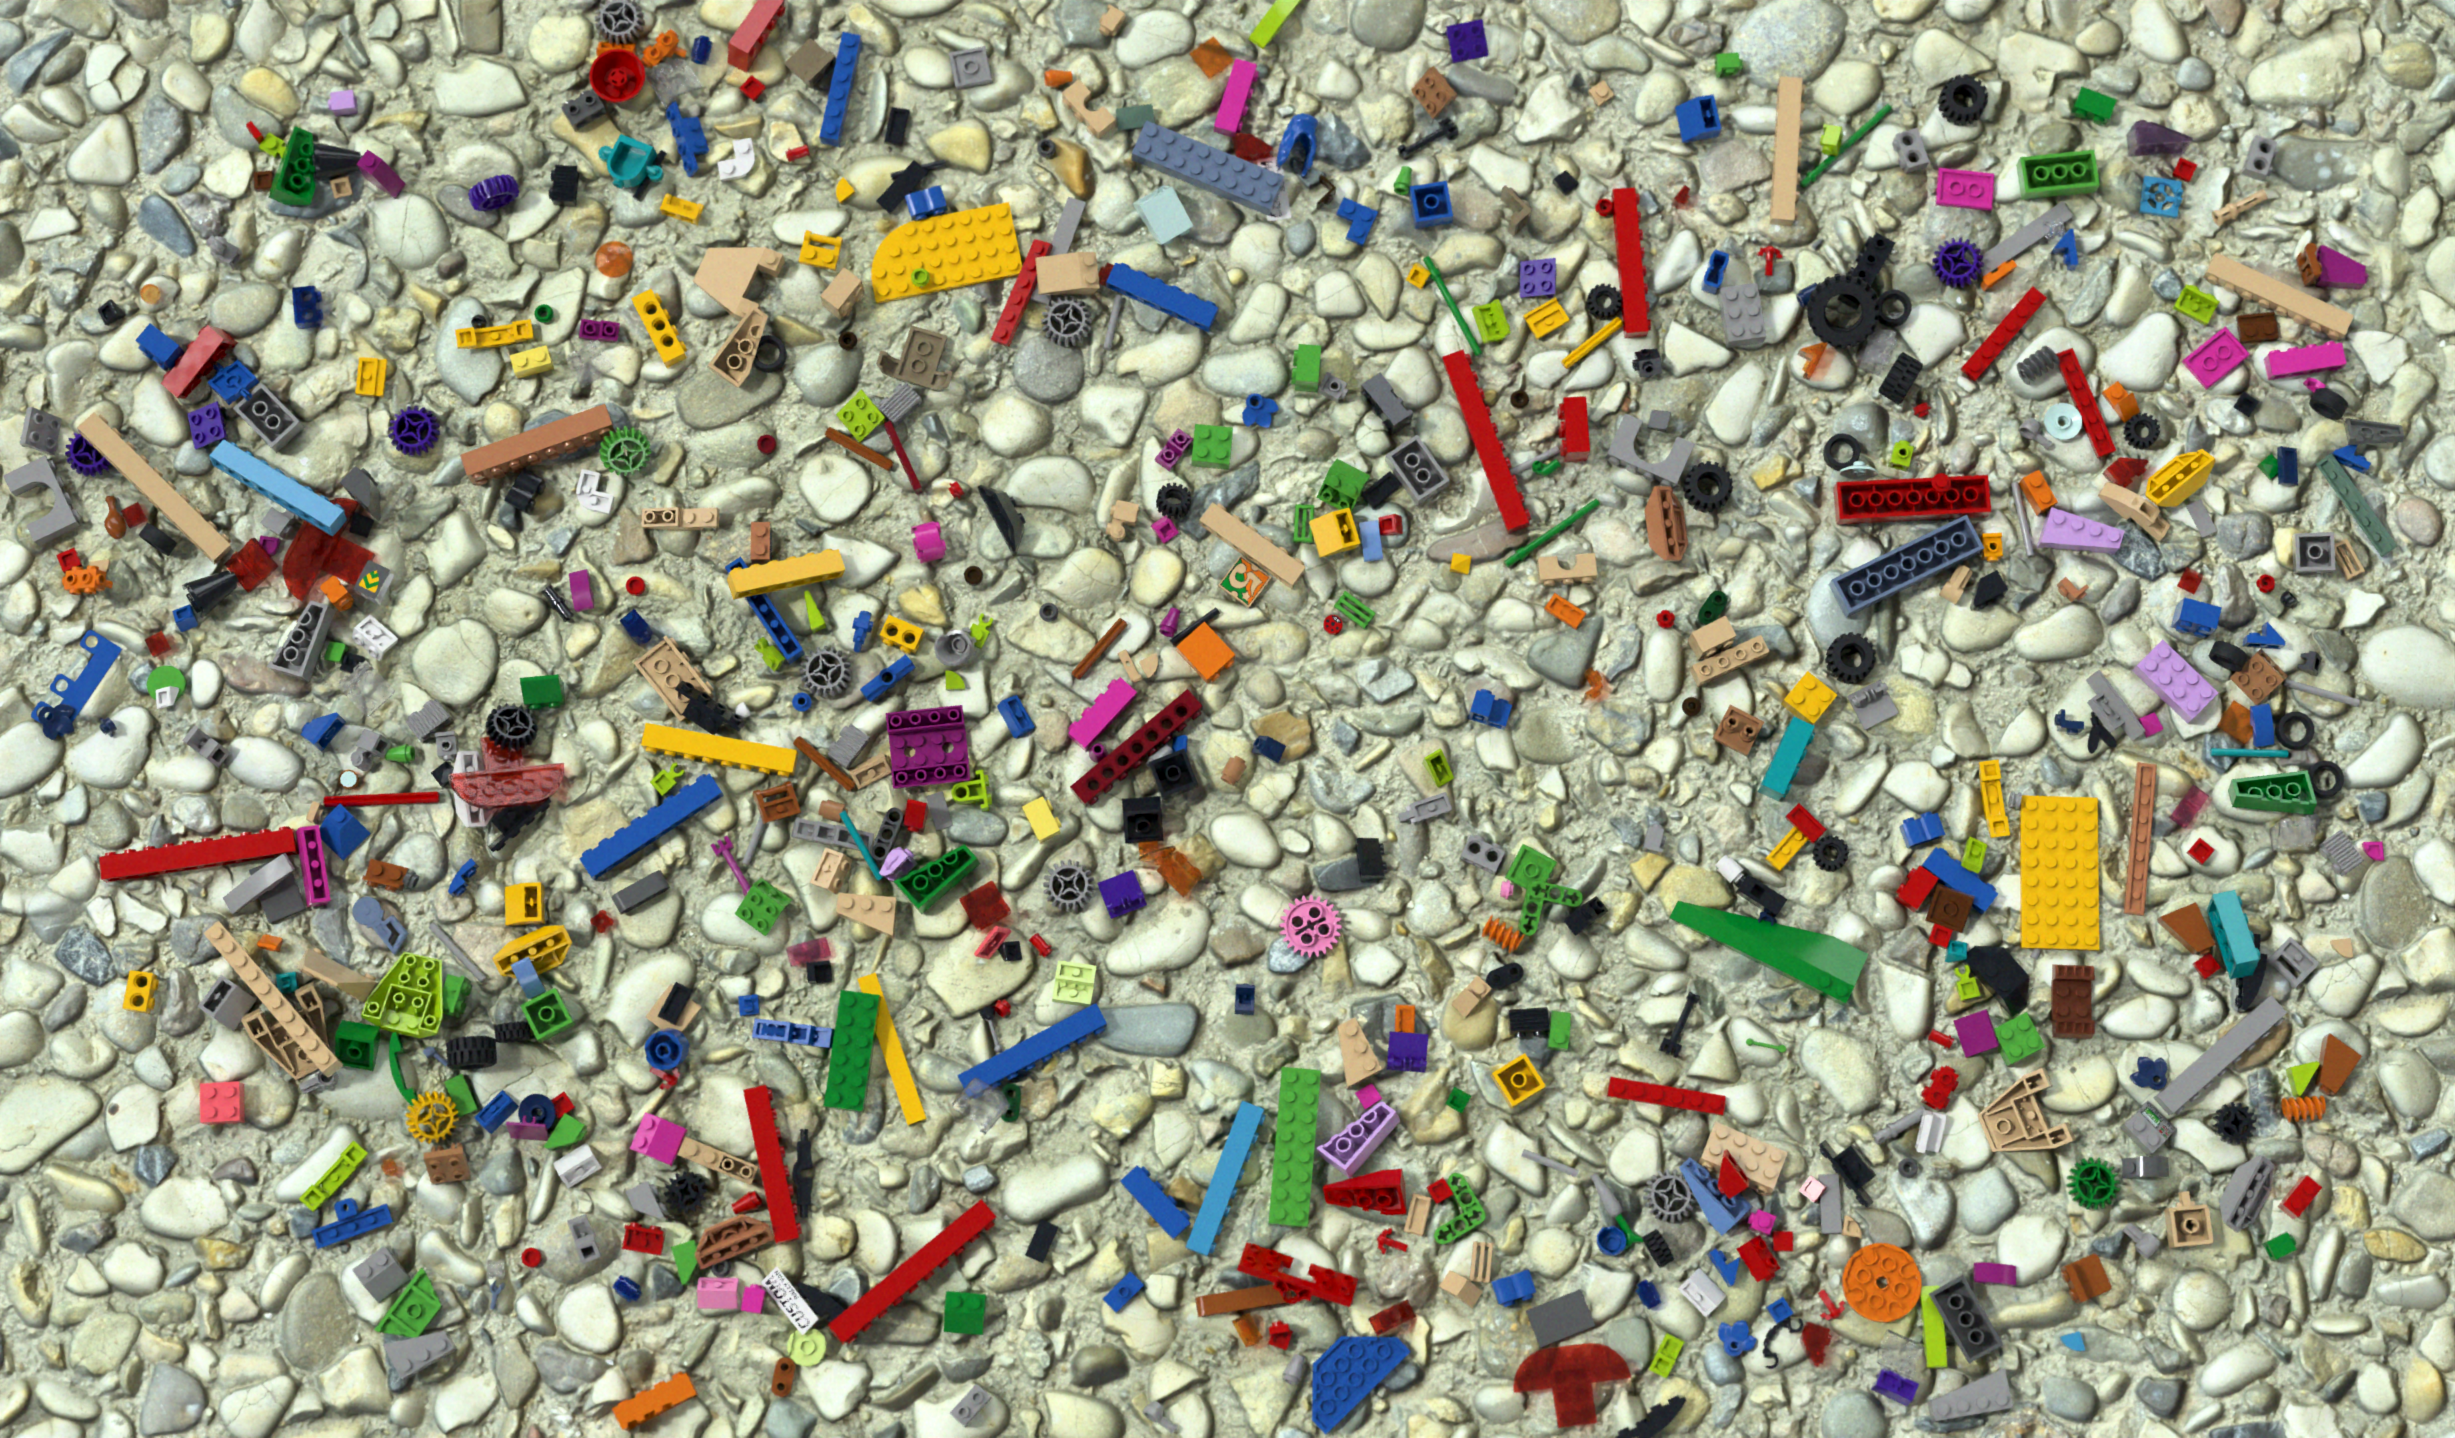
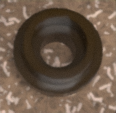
[838,331,857,350]
[1510,390,1529,409]
[1682,697,1701,716]

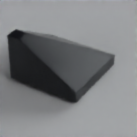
[1552,170,1579,196]
[97,299,126,325]
[2233,391,2260,417]
[349,512,374,538]
[431,761,453,788]
[998,941,1022,962]

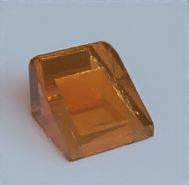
[1138,841,1159,857]

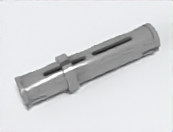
[1872,1106,1925,1145]

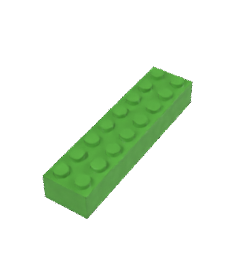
[1268,1067,1321,1228]

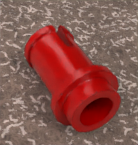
[785,144,810,163]
[1029,933,1053,958]
[1928,1029,1954,1049]

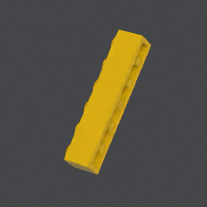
[727,549,845,600]

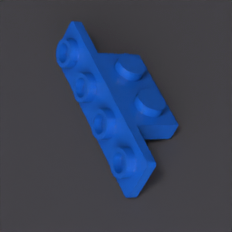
[666,102,709,177]

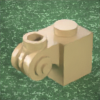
[1106,500,1139,541]

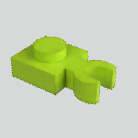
[259,132,286,159]
[969,613,993,650]
[754,637,785,672]
[650,763,685,797]
[1954,965,1980,1001]

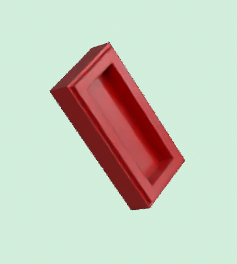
[1785,803,1827,844]

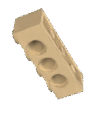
[1690,635,1769,687]

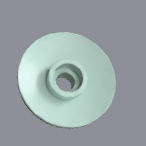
[2044,403,2082,440]
[1840,461,1878,479]

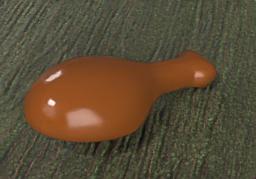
[104,496,127,539]

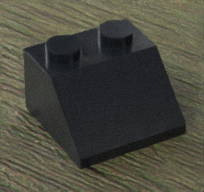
[1148,749,1198,801]
[1122,796,1164,844]
[1355,838,1387,882]

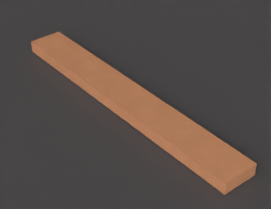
[2123,762,2157,916]

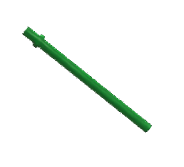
[1799,104,1892,188]

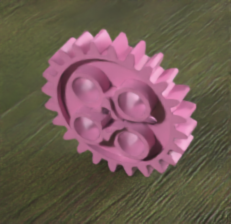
[1279,895,1342,958]

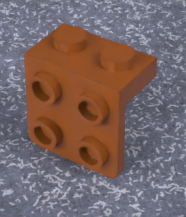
[2060,1254,2112,1304]

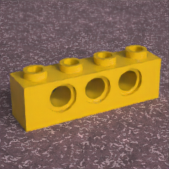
[631,289,687,368]

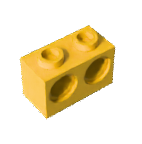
[879,615,925,654]
[122,970,159,1014]

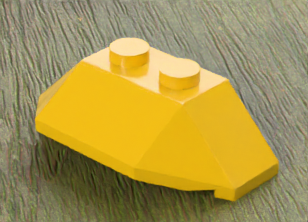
[2145,449,2216,507]
[492,925,572,979]

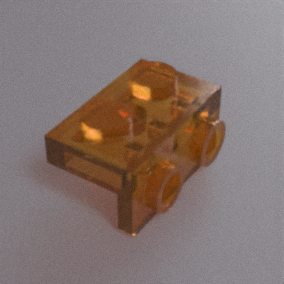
[1156,851,1204,897]

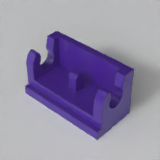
[1871,1367,1919,1406]

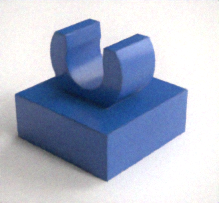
[738,994,760,1016]

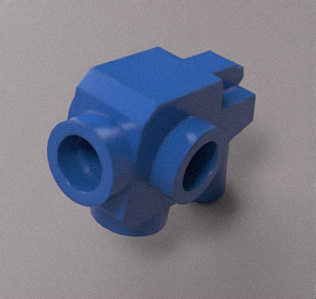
[852,611,873,652]

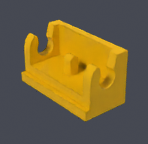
[660,193,704,225]

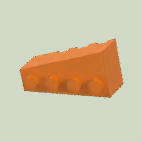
[612,1371,698,1431]

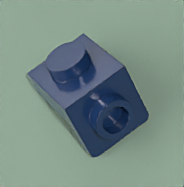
[2054,709,2084,735]
[1252,735,1286,763]
[1235,983,1255,1015]

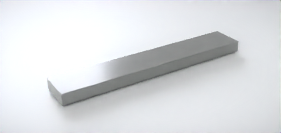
[1031,197,1086,306]
[1972,201,2074,278]

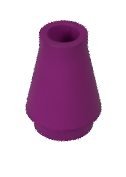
[1159,607,1181,637]
[1089,744,1108,763]

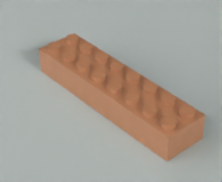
[460,404,616,485]

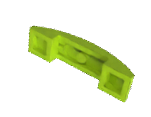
[299,1140,368,1212]

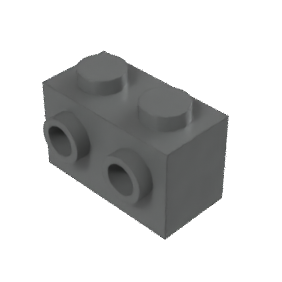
[561,89,607,131]

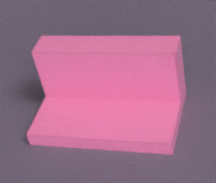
[697,1277,739,1309]

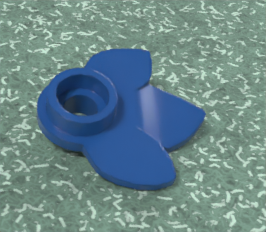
[1242,393,1279,428]
[1718,1320,1756,1357]

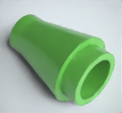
[1393,166,1412,195]
[385,744,415,763]

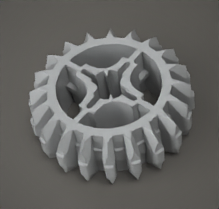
[594,0,645,45]
[1041,296,1092,347]
[800,646,852,698]
[1043,859,1095,912]
[1643,1169,1696,1222]

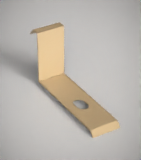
[1117,649,1142,683]

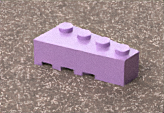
[2037,507,2125,554]
[1316,1101,1400,1179]

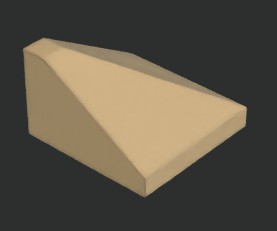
[330,176,353,199]

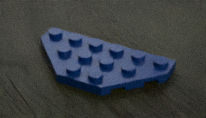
[1312,1336,1411,1435]

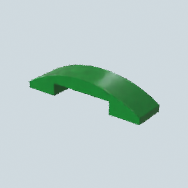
[389,1032,418,1106]

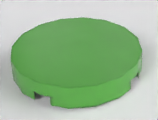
[147,665,187,703]

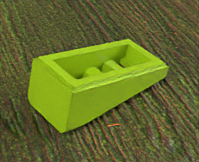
[804,590,826,634]

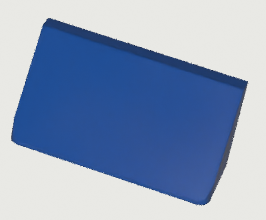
[997,695,1035,738]
[474,1090,519,1134]

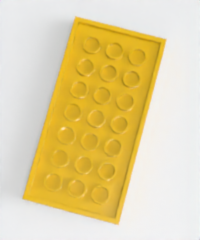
[2019,795,2099,951]

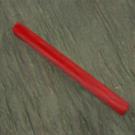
[323,791,440,807]

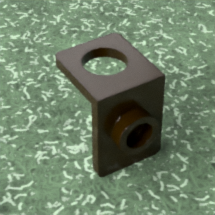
[1316,174,1336,210]

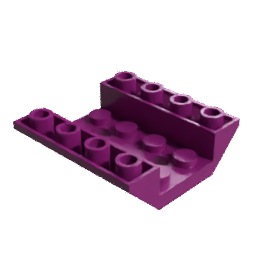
[886,705,970,789]

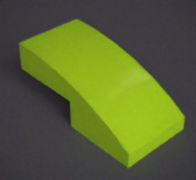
[1649,1332,1684,1378]

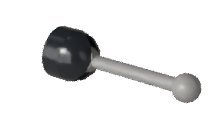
[979,1005,1002,1053]

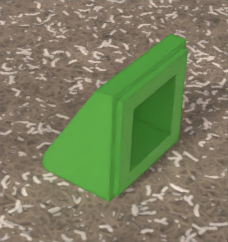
[324,641,348,664]

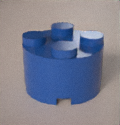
[645,1028,690,1070]

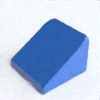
[172,604,198,632]
[1172,735,1188,752]

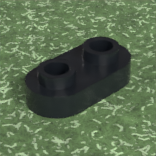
[1486,962,1524,990]

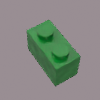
[2071,87,2117,125]

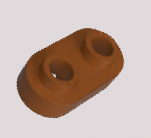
[771,1357,796,1397]

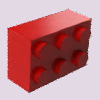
[1557,396,1590,462]

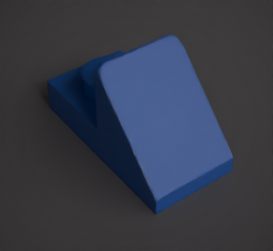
[2050,229,2078,271]
[2332,444,2371,474]
[2243,622,2285,649]
[1707,1249,1740,1287]

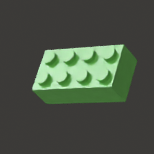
[2016,150,2100,200]

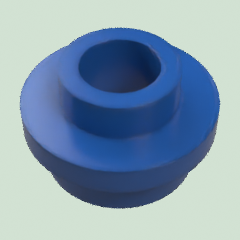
[792,692,812,712]

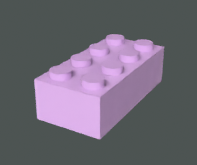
[2132,640,2218,724]

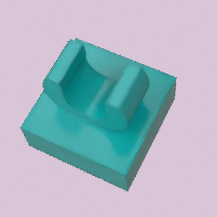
[276,972,299,994]

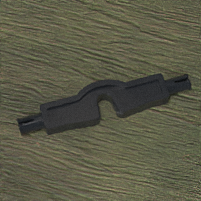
[793,1129,813,1218]

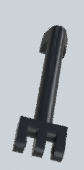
[1397,117,1459,159]
[1659,991,1700,1058]

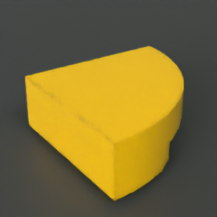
[836,177,855,204]

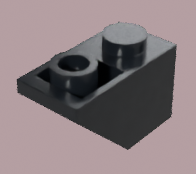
[1970,570,2008,611]
[1564,896,1608,936]

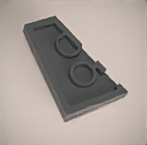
[2344,418,2405,445]

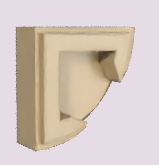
[90,559,111,572]
[1139,653,1158,679]
[2330,938,2353,958]
[1841,1215,1862,1239]

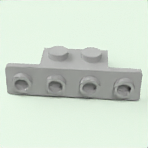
[2086,670,2145,741]

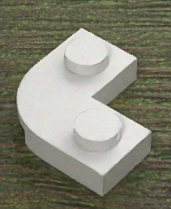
[717,138,755,182]
[576,469,615,515]

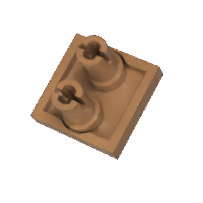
[1411,66,1458,119]
[1712,705,1764,756]
[423,1143,471,1184]

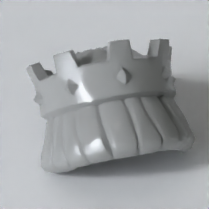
[934,627,977,667]

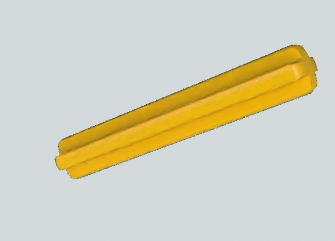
[1561,317,1623,369]

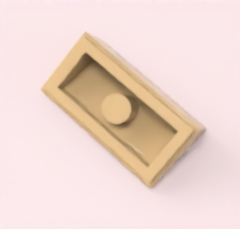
[848,753,892,790]

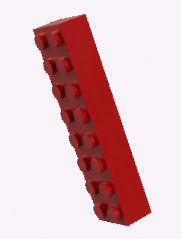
[1833,475,1991,525]

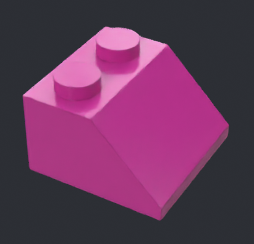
[630,1112,687,1166]

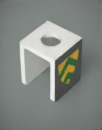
[353,560,395,605]

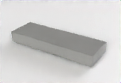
[1818,1174,1842,1234]

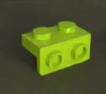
[2172,284,2220,326]
[1471,299,1511,344]

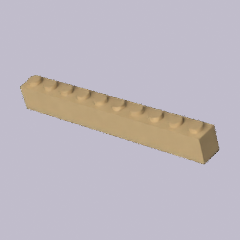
[77,412,232,564]
[203,921,343,1078]

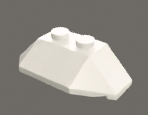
[452,751,498,828]

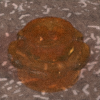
[381,1158,398,1176]

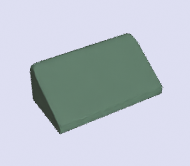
[1115,104,1155,131]

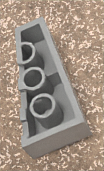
[267,600,335,682]
[1927,1368,2013,1422]

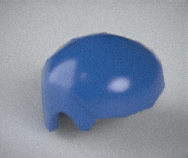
[1596,1226,1626,1256]

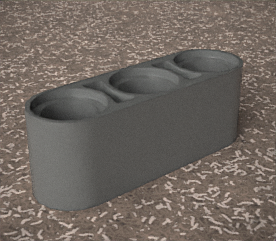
[871,807,904,863]
[611,870,670,914]

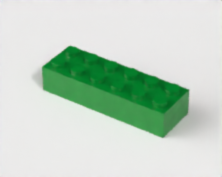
[824,990,881,1113]

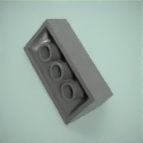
[1929,1274,2004,1363]

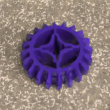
[468,174,520,212]
[1932,237,1984,288]
[388,405,440,457]
[65,432,112,477]

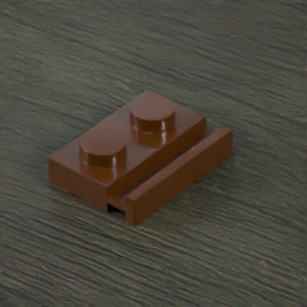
[2236,312,2279,344]

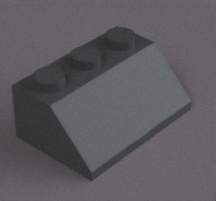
[340,466,381,521]

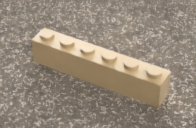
[1199,502,1306,589]

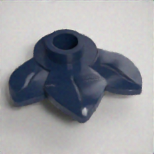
[38,704,75,740]
[2130,1057,2168,1090]

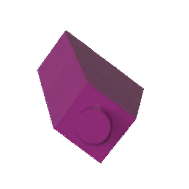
[357,150,406,199]
[2315,245,2368,289]

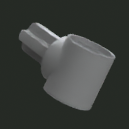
[300,1070,339,1094]
[2123,1223,2161,1259]

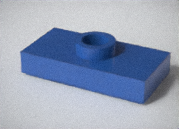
[1102,1271,1144,1313]

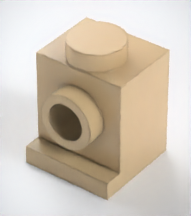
[1098,4,1125,37]

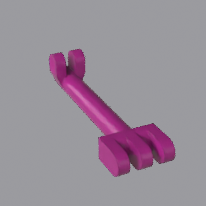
[711,835,752,896]

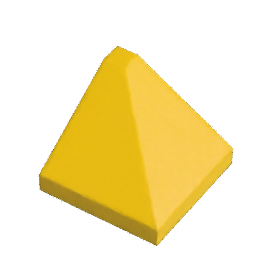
[1406,262,1431,289]
[1450,553,1472,575]

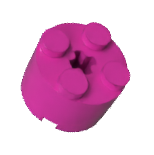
[911,521,946,564]

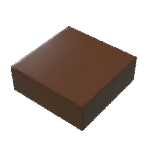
[254,171,274,192]

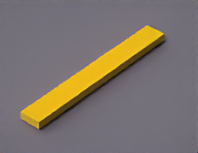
[857,972,926,1126]

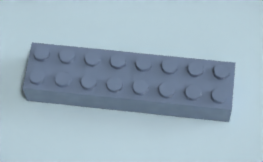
[1132,120,1284,216]
[1828,515,1984,618]

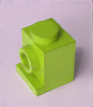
[1820,124,1843,156]
[1888,440,1914,472]

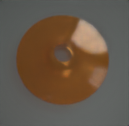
[595,241,633,278]
[1139,846,1176,866]

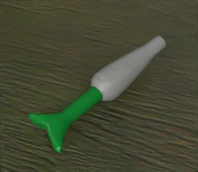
[1590,1173,1644,1250]

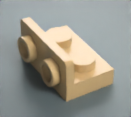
[810,848,852,895]

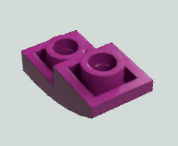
[578,319,620,342]
[1154,428,1193,472]
[569,569,594,612]
[1974,1262,2016,1286]

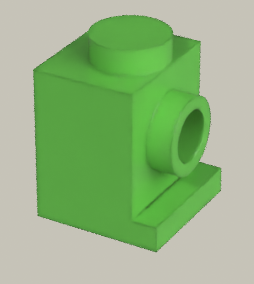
[1714,53,1743,78]

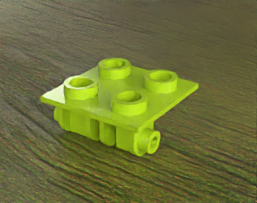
[836,389,885,443]

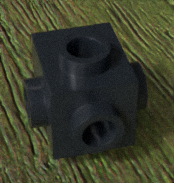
[1632,348,1662,377]

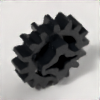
[2212,1102,2257,1145]
[664,1171,708,1215]

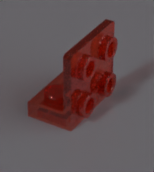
[959,881,1012,933]

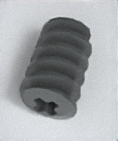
[2017,346,2060,385]

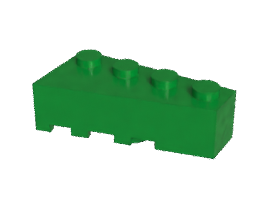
[2228,770,2317,815]
[894,844,980,914]

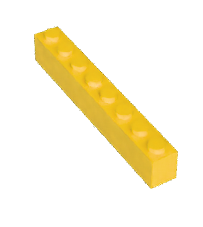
[641,723,799,778]

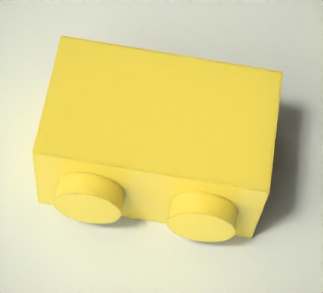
[510,345,554,379]
[1022,796,1062,844]

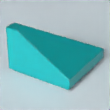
[1945,940,1967,963]

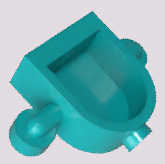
[598,134,664,189]

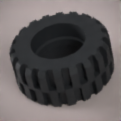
[1807,273,1880,348]

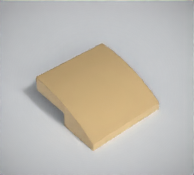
[646,984,702,1033]

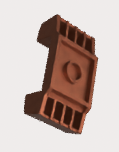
[2051,964,2095,1039]

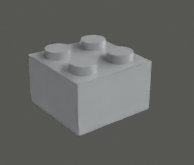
[2292,532,2335,574]

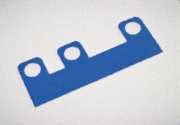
[31,630,122,737]

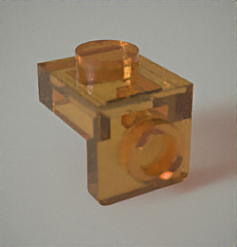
[1584,667,1604,699]
[1232,1312,1263,1347]

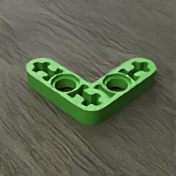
[1518,880,1583,936]
[1434,1173,1485,1245]

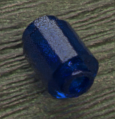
[691,35,713,65]
[612,1275,643,1303]
[1635,1279,1662,1310]

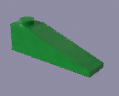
[268,126,316,205]

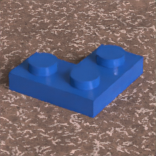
[1336,197,1378,247]

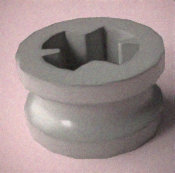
[2008,791,2022,810]

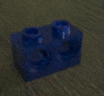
[292,285,324,329]
[620,609,653,646]

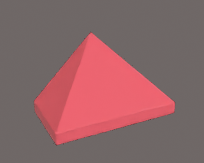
[974,926,1011,959]

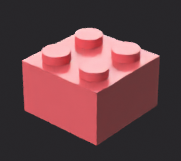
[200,1081,245,1125]

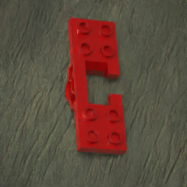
[1237,1242,1358,1307]

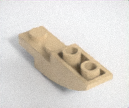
[2098,482,2171,541]
[641,507,720,531]
[677,1137,758,1185]

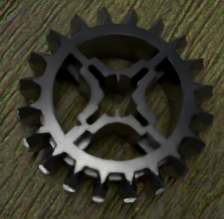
[485,702,538,752]

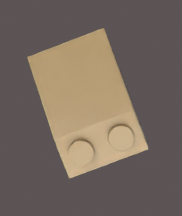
[1035,252,1099,295]

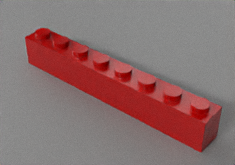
[1611,187,1651,338]
[743,1085,802,1245]

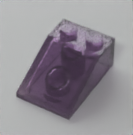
[2126,120,2193,157]

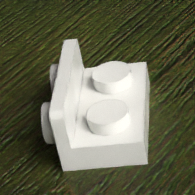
[352,615,398,661]

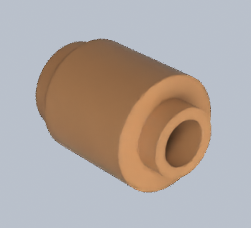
[1221,756,1247,786]
[818,800,848,823]

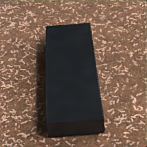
[876,160,928,214]

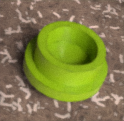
[911,268,930,287]

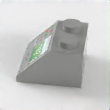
[2120,1101,2175,1156]

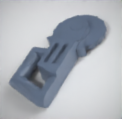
[352,897,408,955]

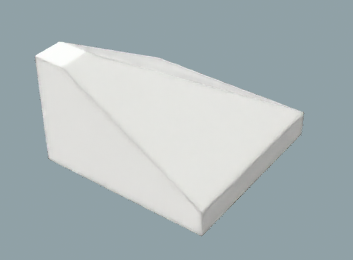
[156,686,179,709]

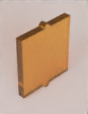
[1189,36,1233,79]
[2217,700,2253,744]

